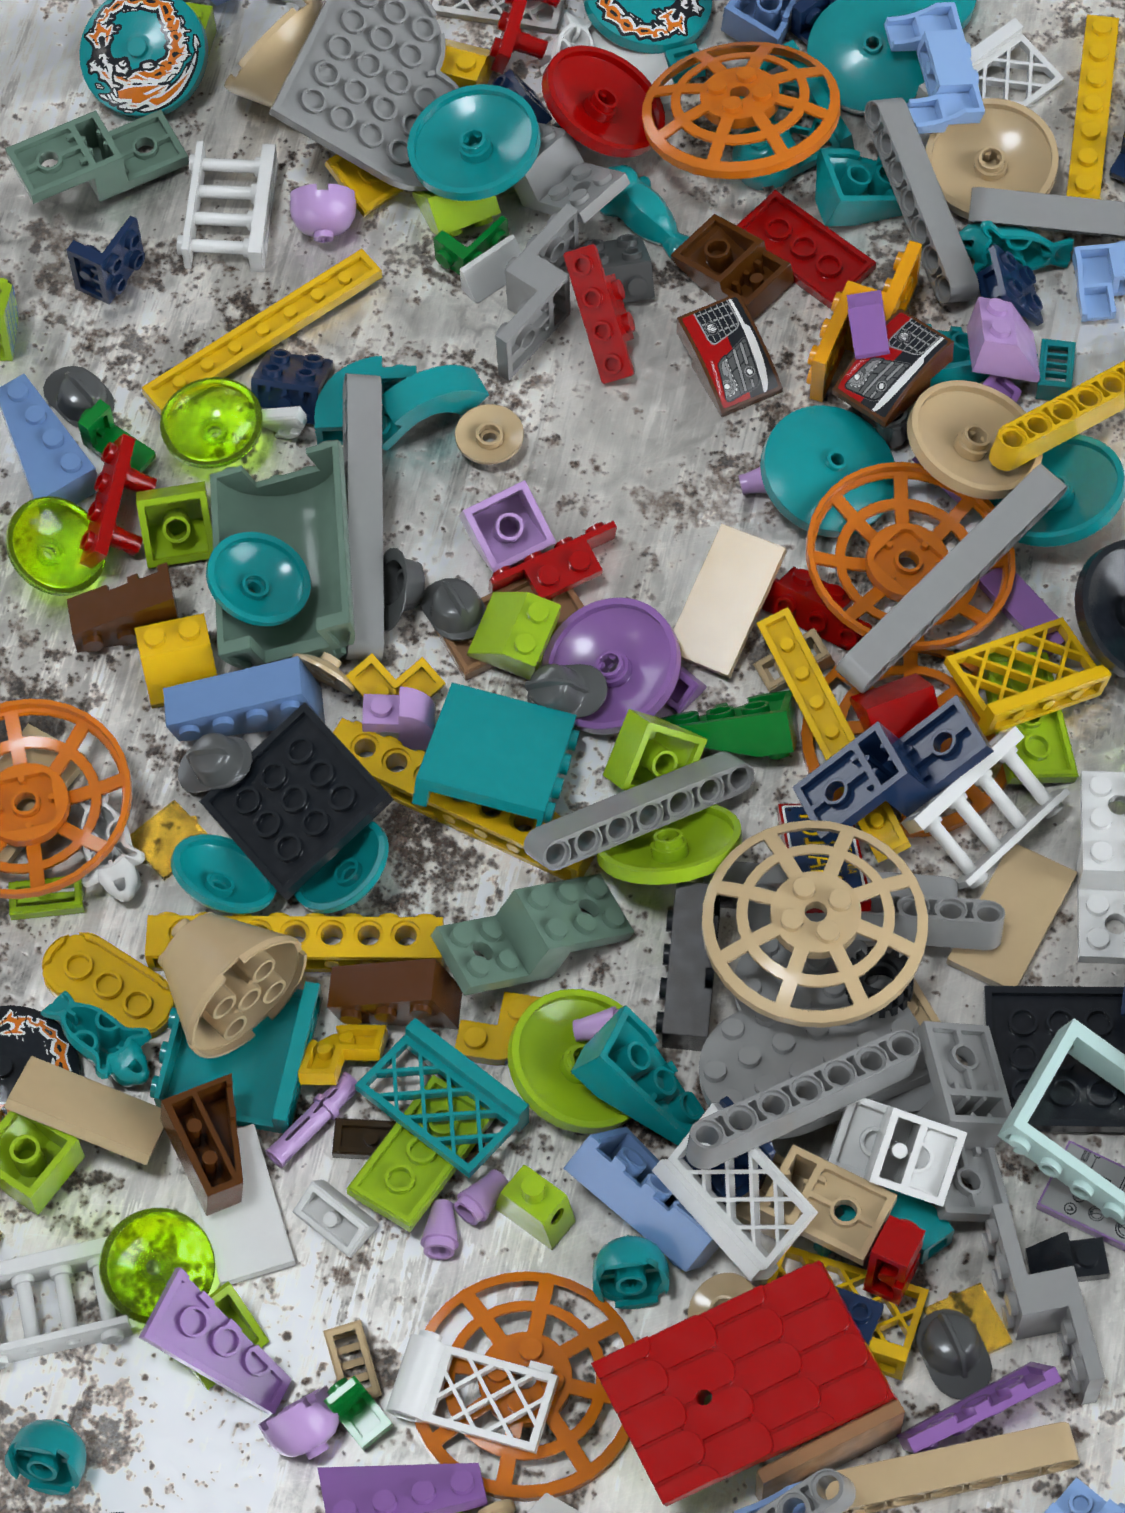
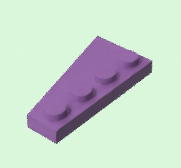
[139,1267,292,1415]
[897,1362,1062,1453]

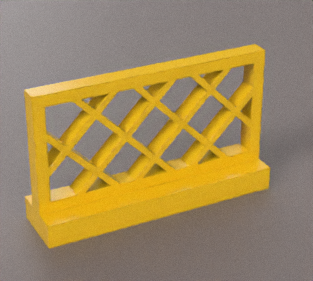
[943,617,1112,736]
[767,1246,929,1380]

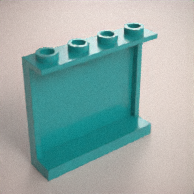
[412,682,580,827]
[150,981,323,1134]

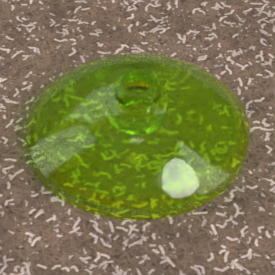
[160,377,263,469]
[5,497,106,596]
[99,1208,215,1324]

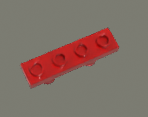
[489,0,560,74]
[79,433,157,569]

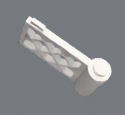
[386,1329,559,1454]

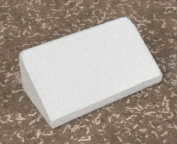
[460,234,522,303]
[292,1179,379,1258]

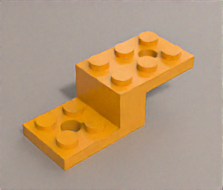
[806,240,922,403]

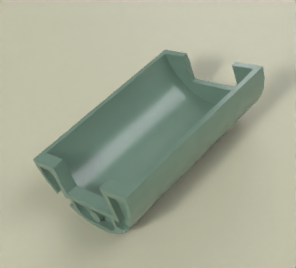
[210,439,355,669]

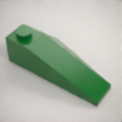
[661,690,798,759]

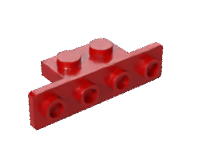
[563,244,635,384]
[488,521,617,600]
[762,566,872,651]

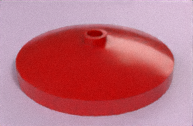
[542,45,665,158]

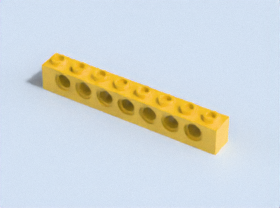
[333,718,596,880]
[145,912,444,972]

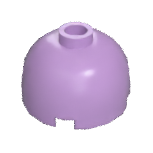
[290,184,356,243]
[258,1385,339,1460]

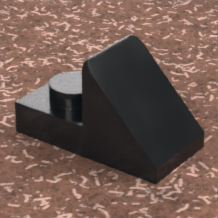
[1025,1232,1110,1282]

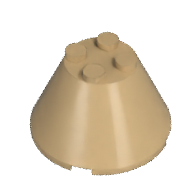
[224,0,324,108]
[158,912,307,1058]

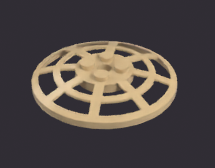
[702,820,928,1028]

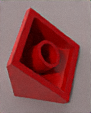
[850,673,939,738]

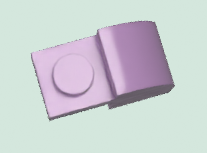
[362,687,436,750]

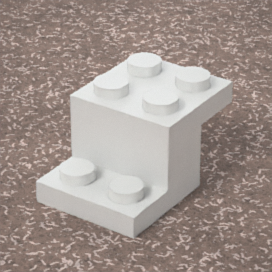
[827,1098,967,1207]

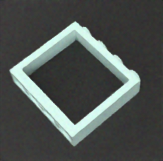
[997,1019,1125,1225]

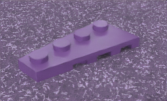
[317,1463,488,1513]

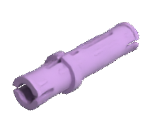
[265,1072,357,1168]

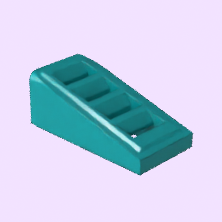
[1035,339,1076,400]

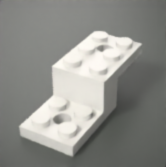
[1076,771,1125,964]

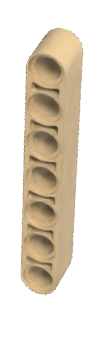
[826,1422,1080,1513]

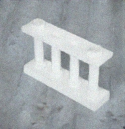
[177,141,278,272]
[901,726,1070,890]
[0,1236,133,1370]

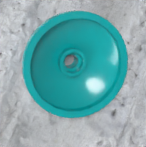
[206,532,311,626]
[294,820,389,914]
[171,834,277,914]

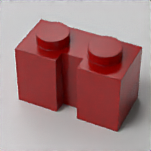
[863,1215,926,1306]

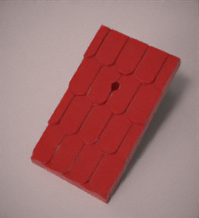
[591,1260,897,1506]

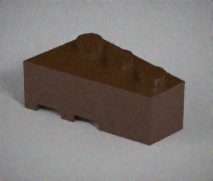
[67,562,179,653]
[160,1073,243,1216]

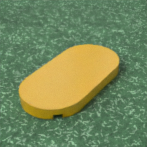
[42,932,175,1040]

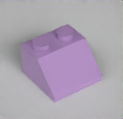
[967,297,1040,383]
[459,480,557,573]

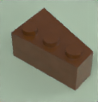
[327,958,462,1029]

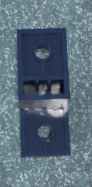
[792,695,994,844]

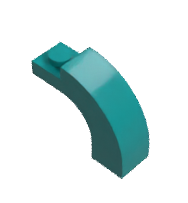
[314,356,417,445]
[382,365,489,451]
[813,1188,954,1264]

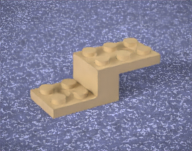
[736,1144,898,1266]

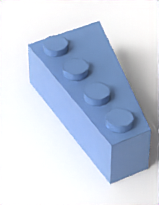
[721,0,799,56]
[0,374,98,524]
[163,656,325,741]
[563,1127,719,1272]

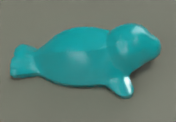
[600,165,689,258]
[959,221,1074,273]
[41,991,152,1087]

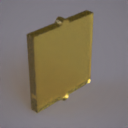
[130,800,208,881]
[923,1282,1013,1354]

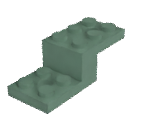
[5,110,189,204]
[431,874,634,996]

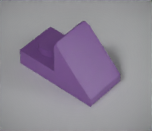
[847,290,890,360]

